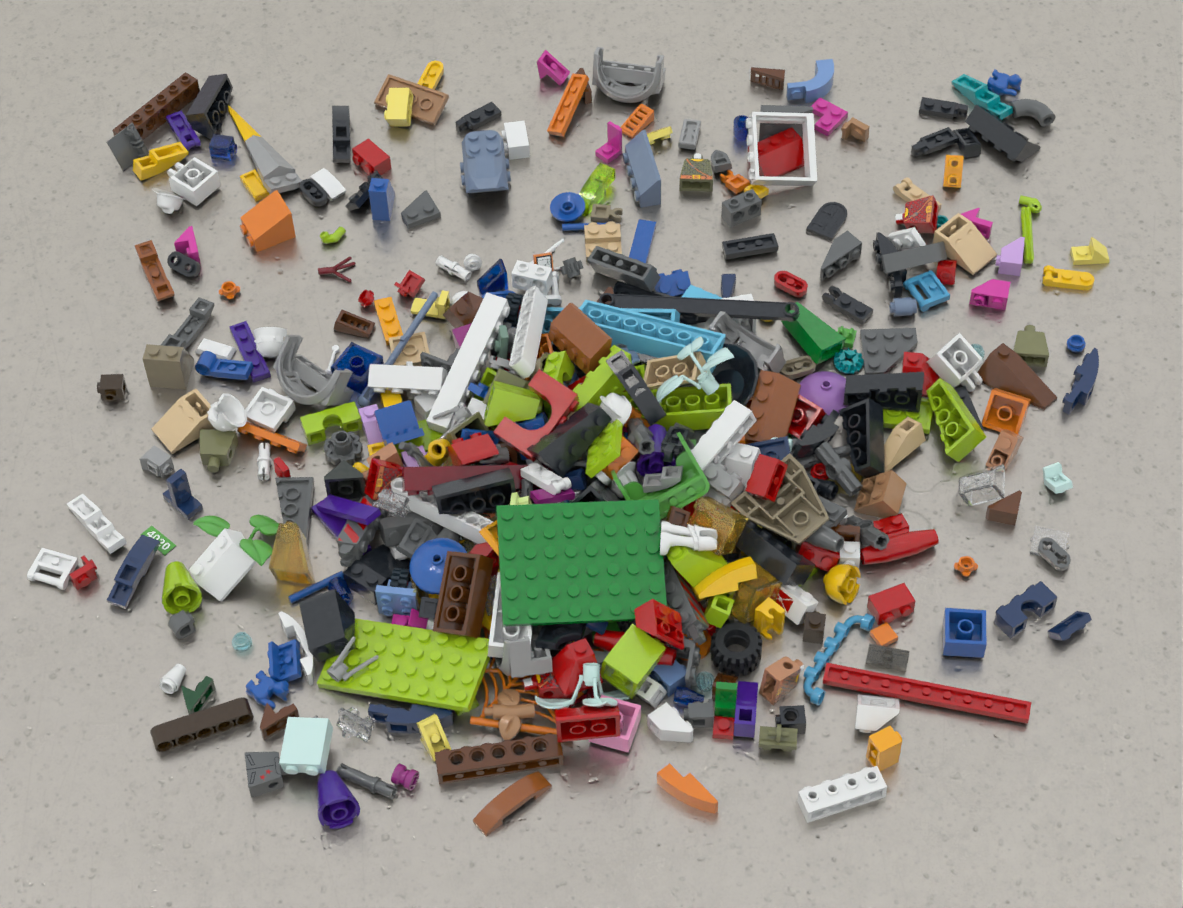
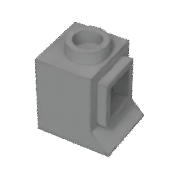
[139,445,174,478]

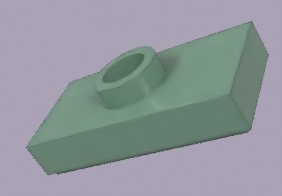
[494,325,509,360]

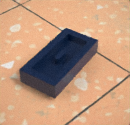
[1047,611,1092,641]

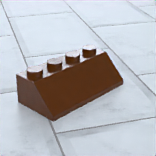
[433,551,494,639]

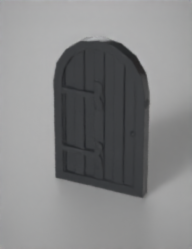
[806,202,848,241]

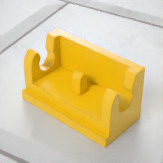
[754,597,785,640]

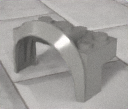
[592,47,666,103]
[709,311,786,376]
[273,335,354,407]
[492,600,553,678]

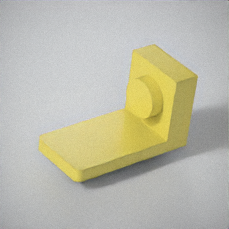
[411,290,450,319]

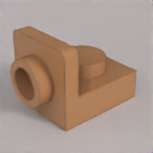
[841,117,870,142]

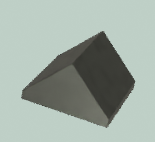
[324,460,367,501]

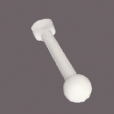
[325,345,339,375]

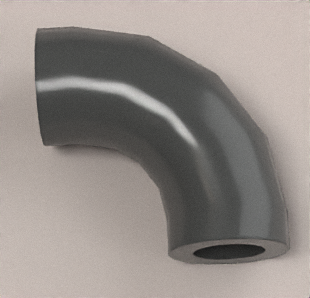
[1009,99,1056,126]

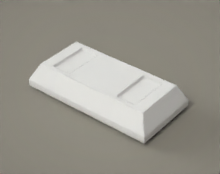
[195,338,237,360]

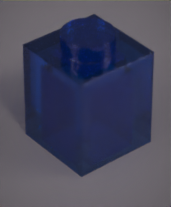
[209,134,237,161]

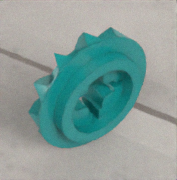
[834,347,864,373]

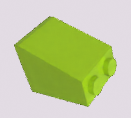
[484,380,542,426]
[666,536,728,588]
[600,624,666,699]

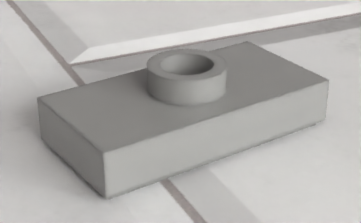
[678,119,701,150]

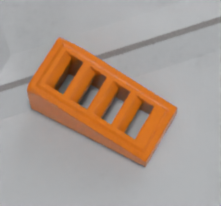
[620,104,654,139]

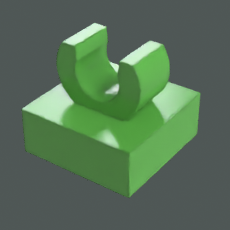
[837,326,857,349]

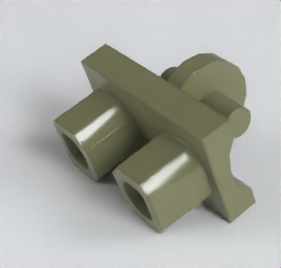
[759,724,798,752]

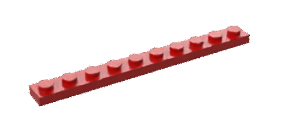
[823,663,1032,724]

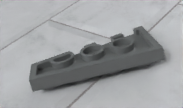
[275,477,314,545]

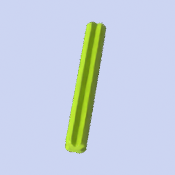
[1021,206,1034,264]

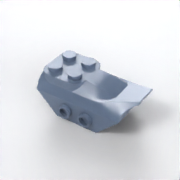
[460,130,511,193]

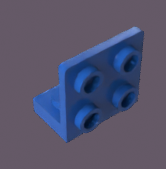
[374,400,424,446]

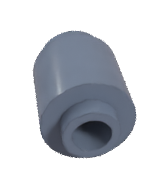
[889,297,917,317]

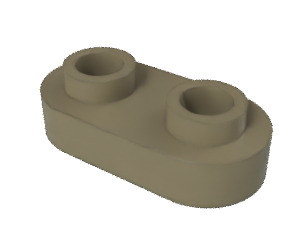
[780,355,816,380]

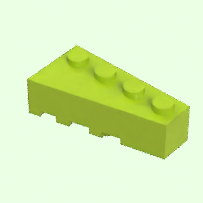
[572,345,632,412]
[926,378,987,462]

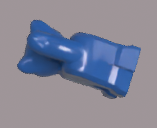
[987,69,1022,96]
[246,670,289,710]

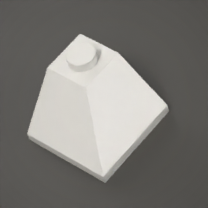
[855,694,900,733]

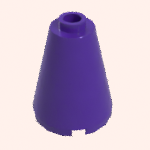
[637,424,676,477]
[318,770,360,829]

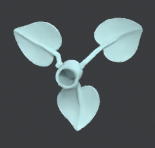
[656,337,734,404]
[535,663,630,709]

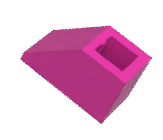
[969,279,1011,310]

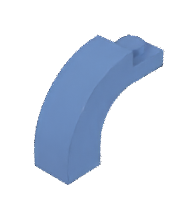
[786,59,834,103]

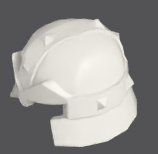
[253,327,287,358]
[207,393,247,432]

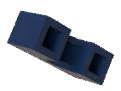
[994,581,1058,639]

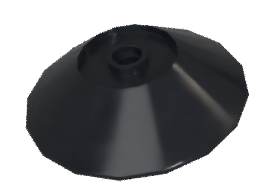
[711,343,759,406]

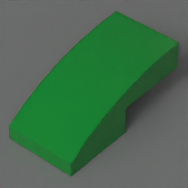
[714,682,737,718]

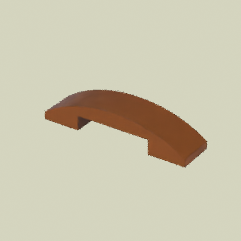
[134,240,175,301]
[473,771,552,836]

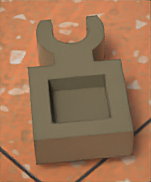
[591,204,623,223]

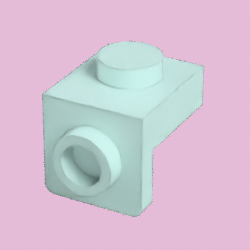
[1042,462,1073,494]

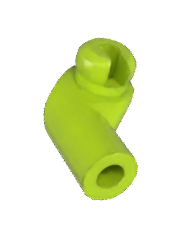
[1019,195,1042,213]
[320,226,346,244]

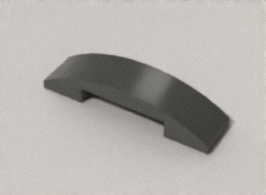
[881,241,947,273]
[161,297,215,349]

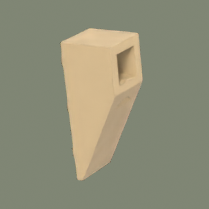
[884,417,926,472]

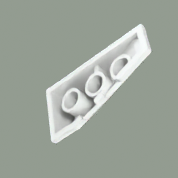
[488,572,532,658]

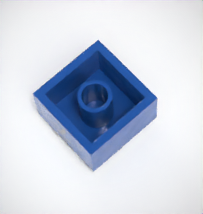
[943,608,987,658]

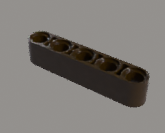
[150,697,254,752]

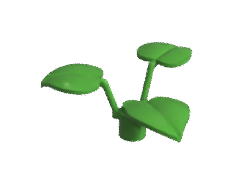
[193,514,282,566]

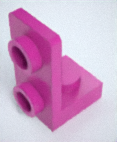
[595,121,622,164]

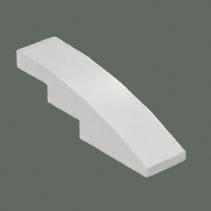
[67,494,127,554]

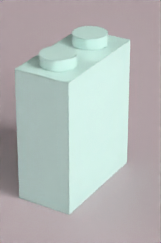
[279,717,333,775]

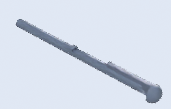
[358,291,438,408]

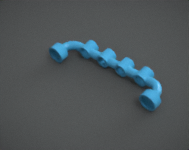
[803,613,875,706]

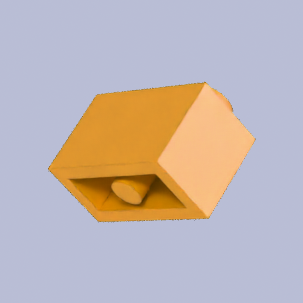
[866,725,902,772]

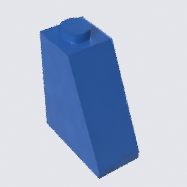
[369,178,395,221]

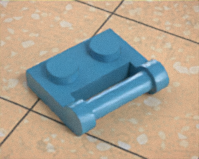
[903,270,950,312]

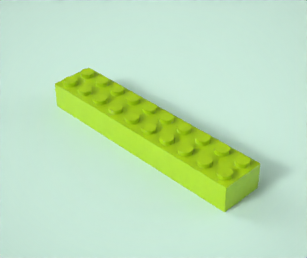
[538,383,733,432]

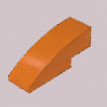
[657,763,718,814]

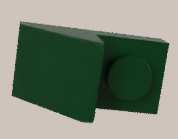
[181,676,216,714]

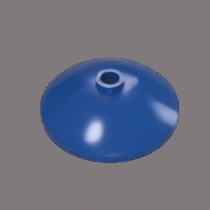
[410,538,467,594]

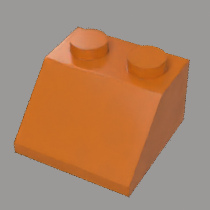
[981,388,1031,435]

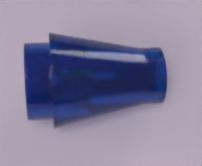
[673,686,705,706]

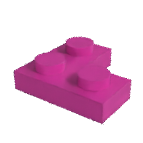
[811,98,848,136]

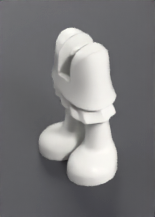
[660,521,718,556]

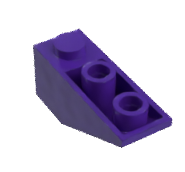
[734,681,758,738]

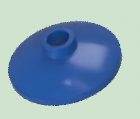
[550,192,585,222]

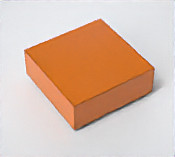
[870,622,898,649]

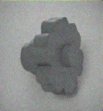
[323,431,363,465]

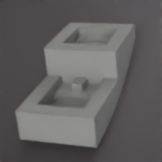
[642,465,683,493]

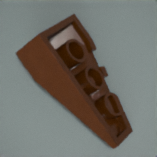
[977,343,1058,410]

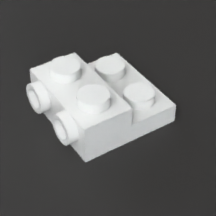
[245,387,296,433]

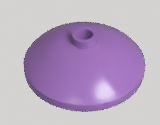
[799,371,849,415]

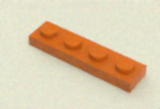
[547,73,589,137]
[237,422,307,454]

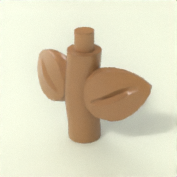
[484,689,535,740]

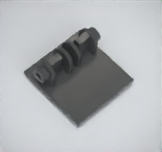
[106,123,149,171]

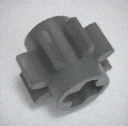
[560,257,583,278]

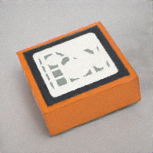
[533,252,553,271]

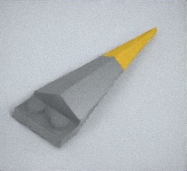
[228,105,302,194]

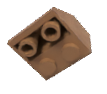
[854,470,907,518]

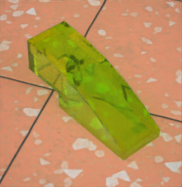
[578,162,615,217]

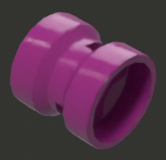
[391,763,419,791]

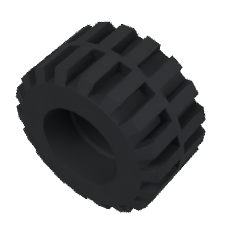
[711,620,762,676]

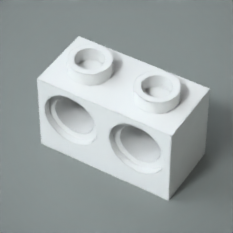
[511,260,553,295]

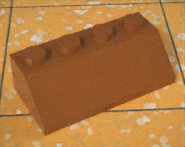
[548,303,612,375]
[745,370,801,444]

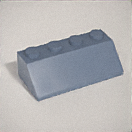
[622,130,661,208]

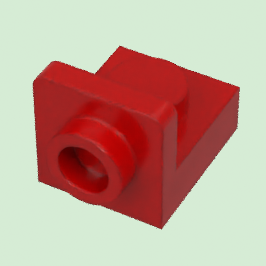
[937,260,957,285]

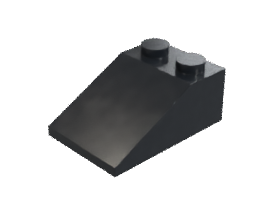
[343,544,410,605]

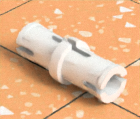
[436,255,472,282]
[257,443,272,481]

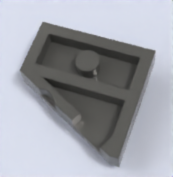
[401,190,441,229]

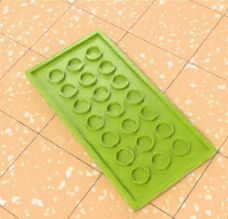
[317,618,490,712]

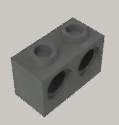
[721,189,762,228]

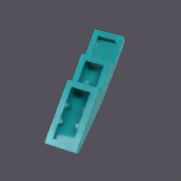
[951,74,1013,120]

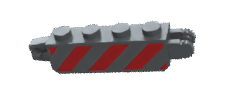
[337,496,388,567]
[664,555,709,645]

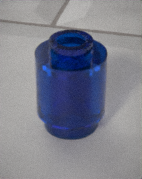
[733,115,749,141]
[328,577,353,605]

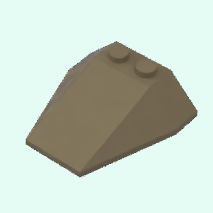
[730,453,829,545]

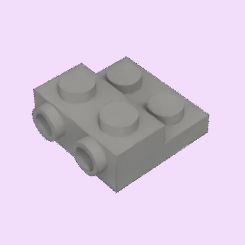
[695,462,745,518]

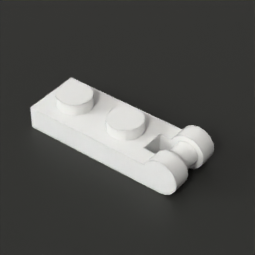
[520,463,571,495]

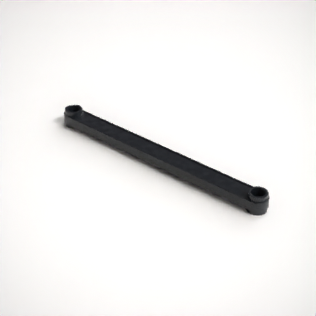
[599,293,800,322]

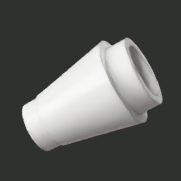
[159,664,186,694]

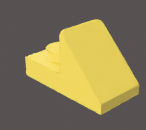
[1070,237,1110,265]
[416,714,451,762]

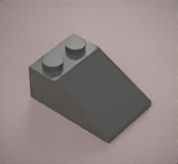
[759,105,813,142]

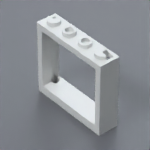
[746,112,817,186]

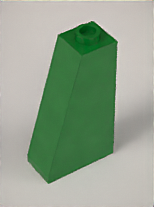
[781,302,846,364]

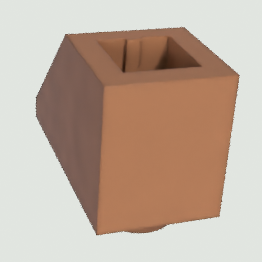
[986,429,1024,474]

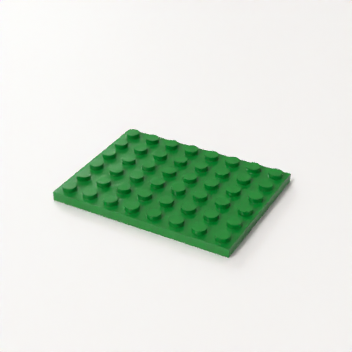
[496,499,667,627]

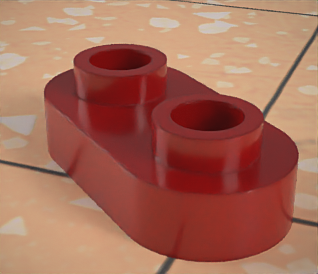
[774,271,808,297]

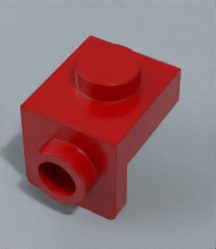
[394,270,425,298]
[69,555,97,590]

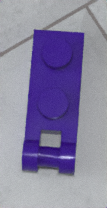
[166,110,201,151]

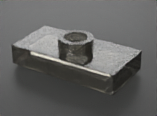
[866,643,910,672]

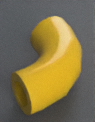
[425,438,451,466]

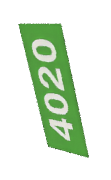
[141,525,176,555]

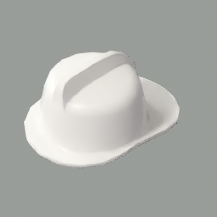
[152,188,186,214]
[600,393,632,425]
[610,461,639,499]

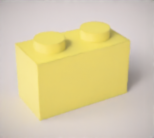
[384,88,413,127]

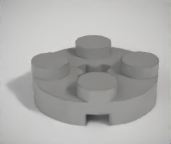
[489,356,518,375]

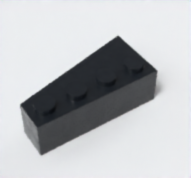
[432,467,516,514]
[727,519,816,585]

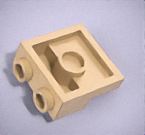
[584,221,622,262]

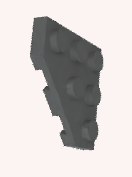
[860,328,918,375]

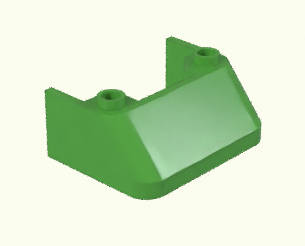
[611,432,710,520]

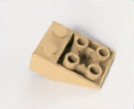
[933,213,997,275]
[151,389,214,454]

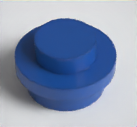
[1067,335,1086,352]

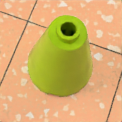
[162,561,202,614]

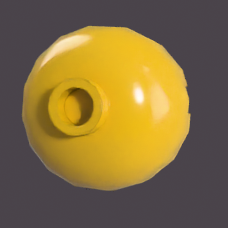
[823,564,861,605]

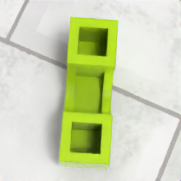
[540,351,575,409]
[300,401,363,446]
[704,563,740,628]

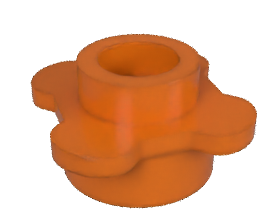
[219,281,240,299]
[954,556,978,577]

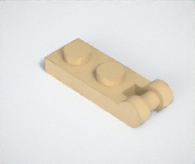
[893,177,942,211]

